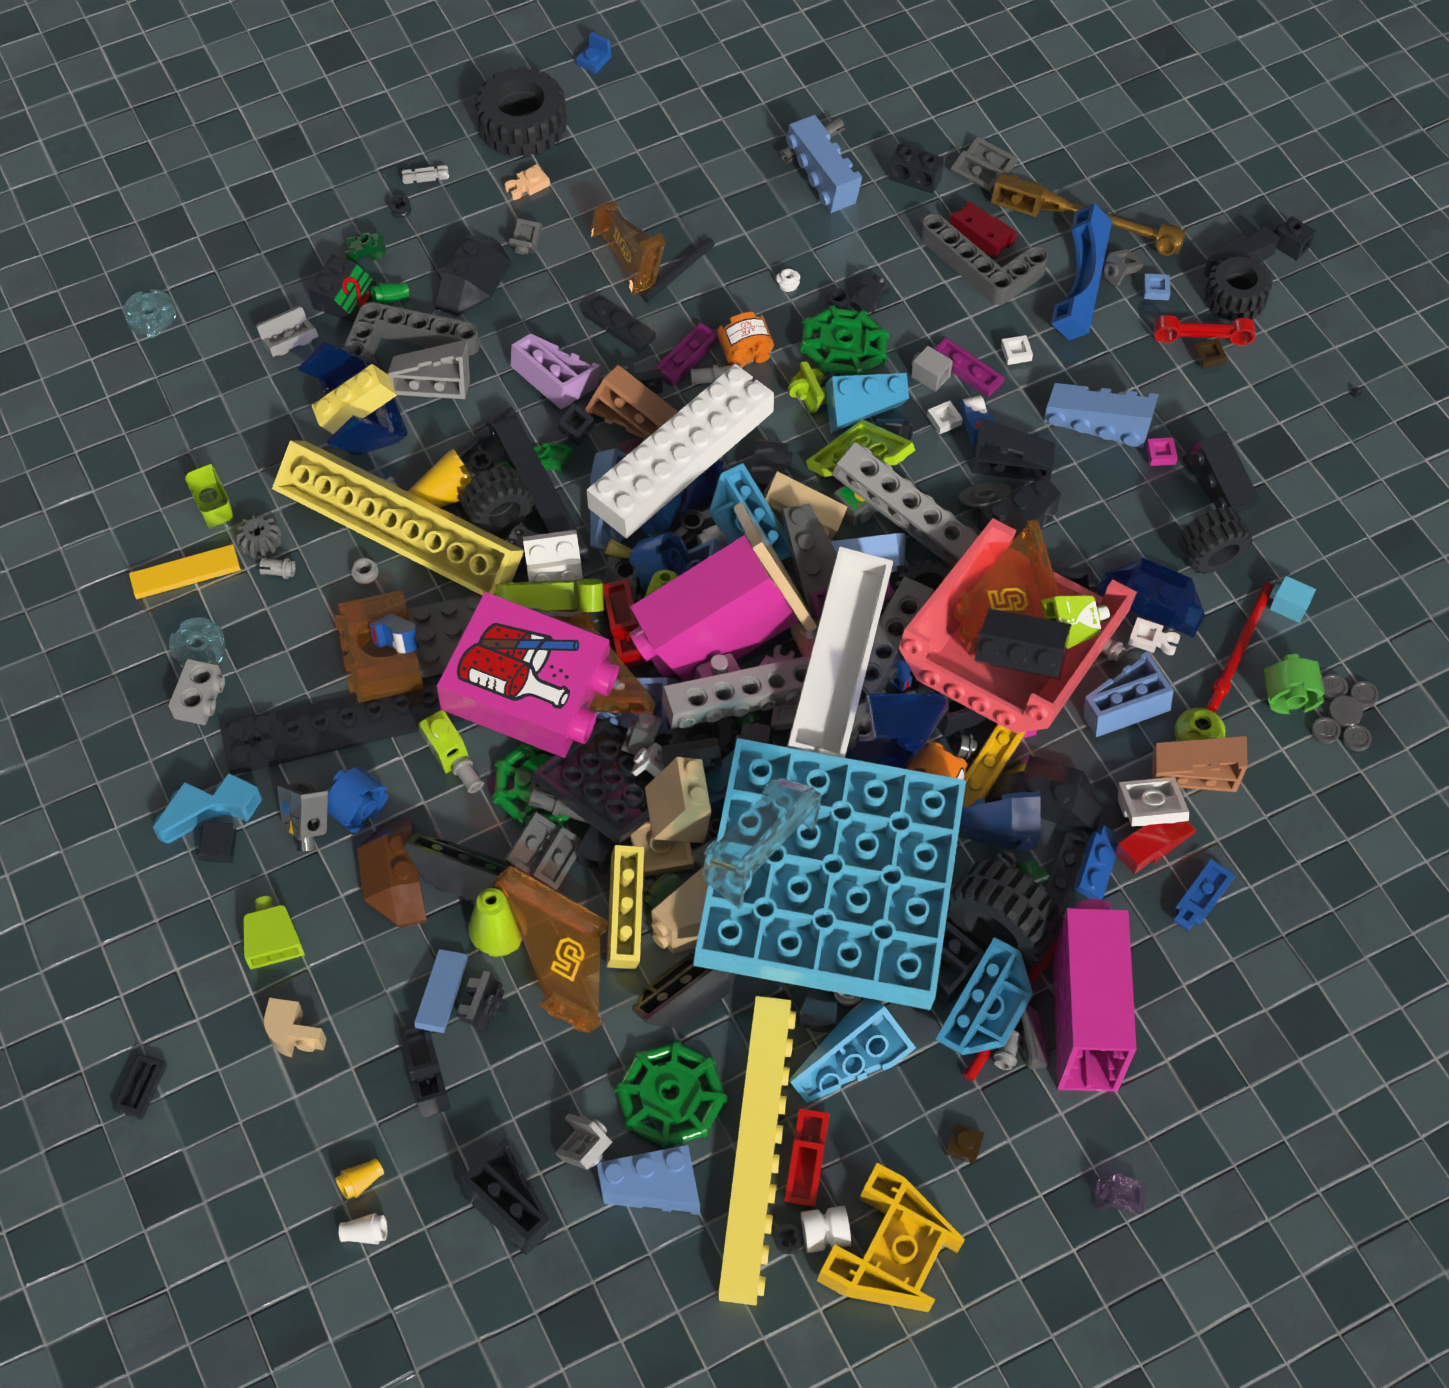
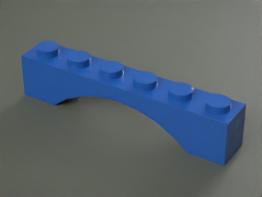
[1051,203,1112,341]

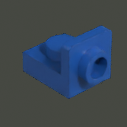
[576,32,611,74]

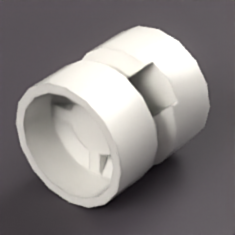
[801,1206,851,1253]

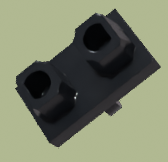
[456,971,509,1033]

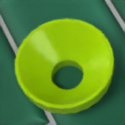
[1174,707,1226,741]

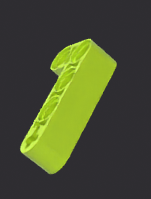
[495,579,604,612]

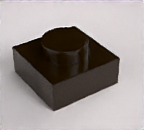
[1193,338,1227,369]
[946,1123,984,1164]

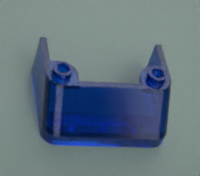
[298,342,408,455]
[845,694,949,769]

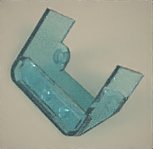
[703,778,822,909]

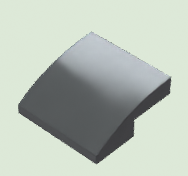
[951,136,1018,192]
[504,812,583,891]

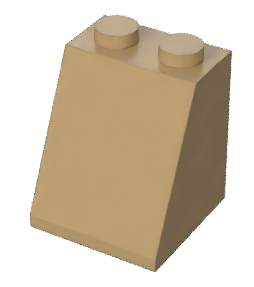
[645,757,711,843]
[652,867,710,954]

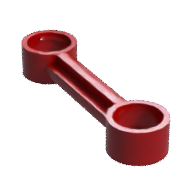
[1154,315,1255,346]

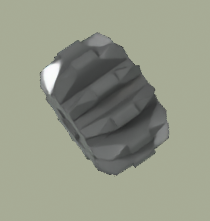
[236,514,282,559]

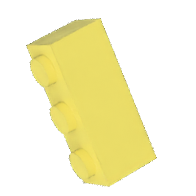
[311,364,397,436]

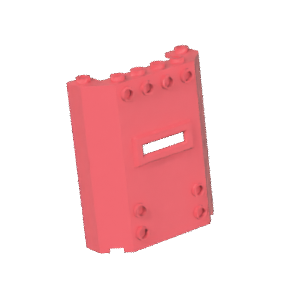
[899,518,1137,733]

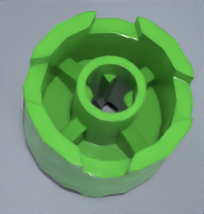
[1263,654,1324,714]

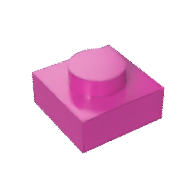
[1146,438,1178,466]

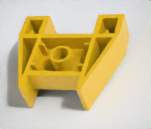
[817,1163,965,1312]

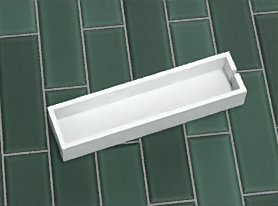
[587,364,774,539]
[787,547,893,758]

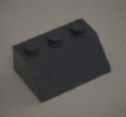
[974,608,1072,679]

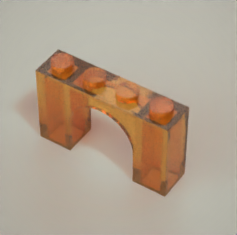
[335,590,424,703]

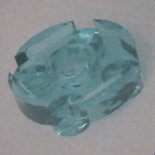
[124,289,176,337]
[169,617,226,668]

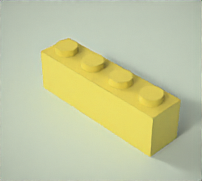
[607,845,644,969]

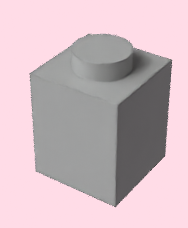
[911,346,953,392]

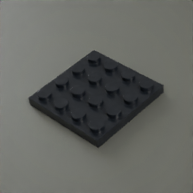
[532,719,655,845]

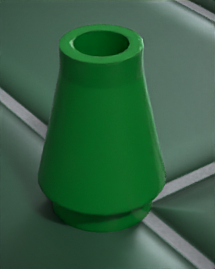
[371,282,409,305]

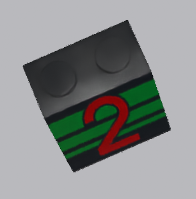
[309,254,377,322]

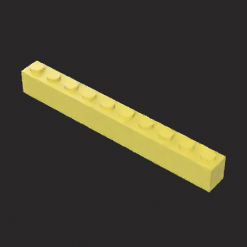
[719,996,796,1305]

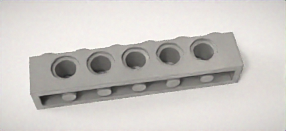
[832,442,978,568]
[662,656,810,729]

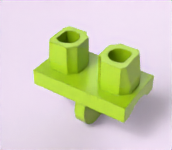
[788,362,827,413]

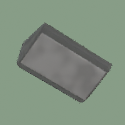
[1018,1005,1050,1070]

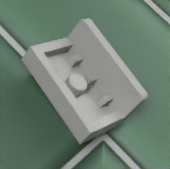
[256,306,319,357]
[555,1114,612,1170]

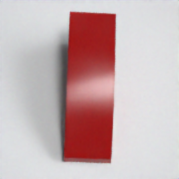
[603,578,648,669]
[1115,821,1196,874]
[784,1108,830,1207]

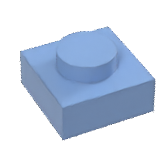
[1143,274,1170,300]

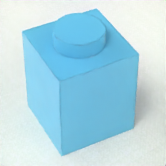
[1269,576,1316,623]

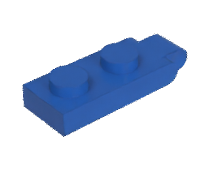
[1073,824,1118,900]
[1173,859,1236,931]

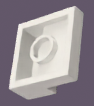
[523,530,583,582]
[1118,777,1189,826]

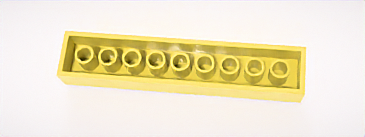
[272,440,525,596]

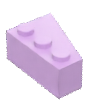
[511,334,601,409]

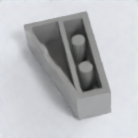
[388,340,470,399]

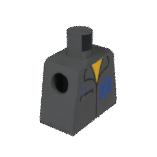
[278,782,328,851]

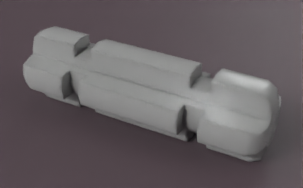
[402,165,449,184]

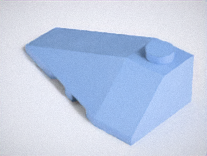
[830,533,906,572]

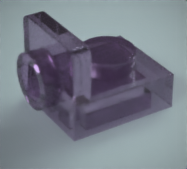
[1094,1173,1146,1215]

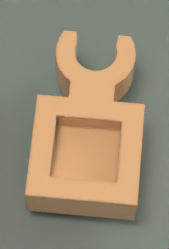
[505,164,550,200]

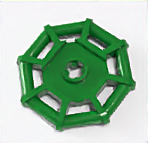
[799,305,889,376]
[492,742,570,828]
[614,1040,728,1149]

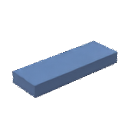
[415,949,468,1033]

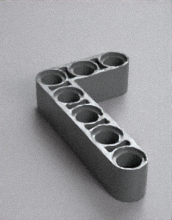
[921,214,1048,305]
[343,302,480,374]

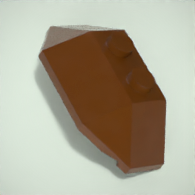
[357,818,427,927]

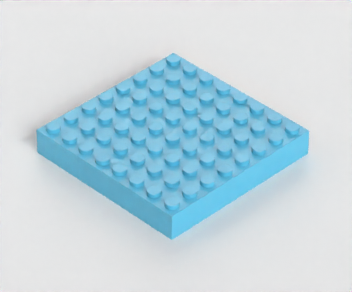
[693,738,966,1010]

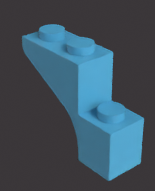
[153,774,262,843]

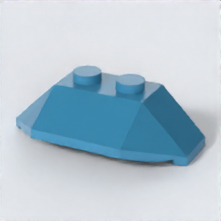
[709,463,791,562]
[935,937,1033,1055]

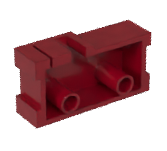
[949,201,1017,260]

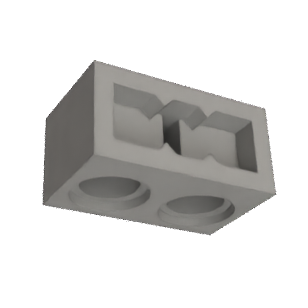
[168,659,225,725]

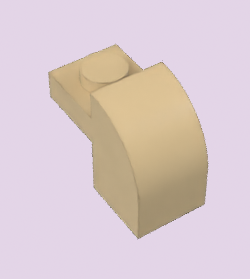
[264,998,326,1057]

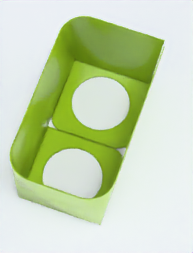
[185,464,234,529]

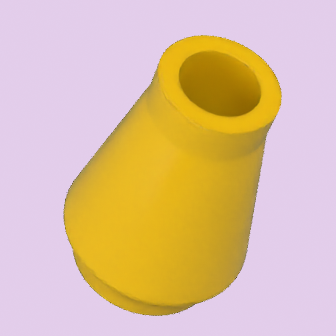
[335,1158,384,1199]

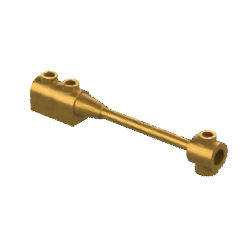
[991,173,1186,256]

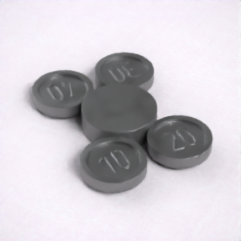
[1312,674,1379,752]

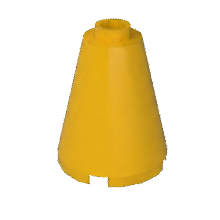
[407,449,472,508]

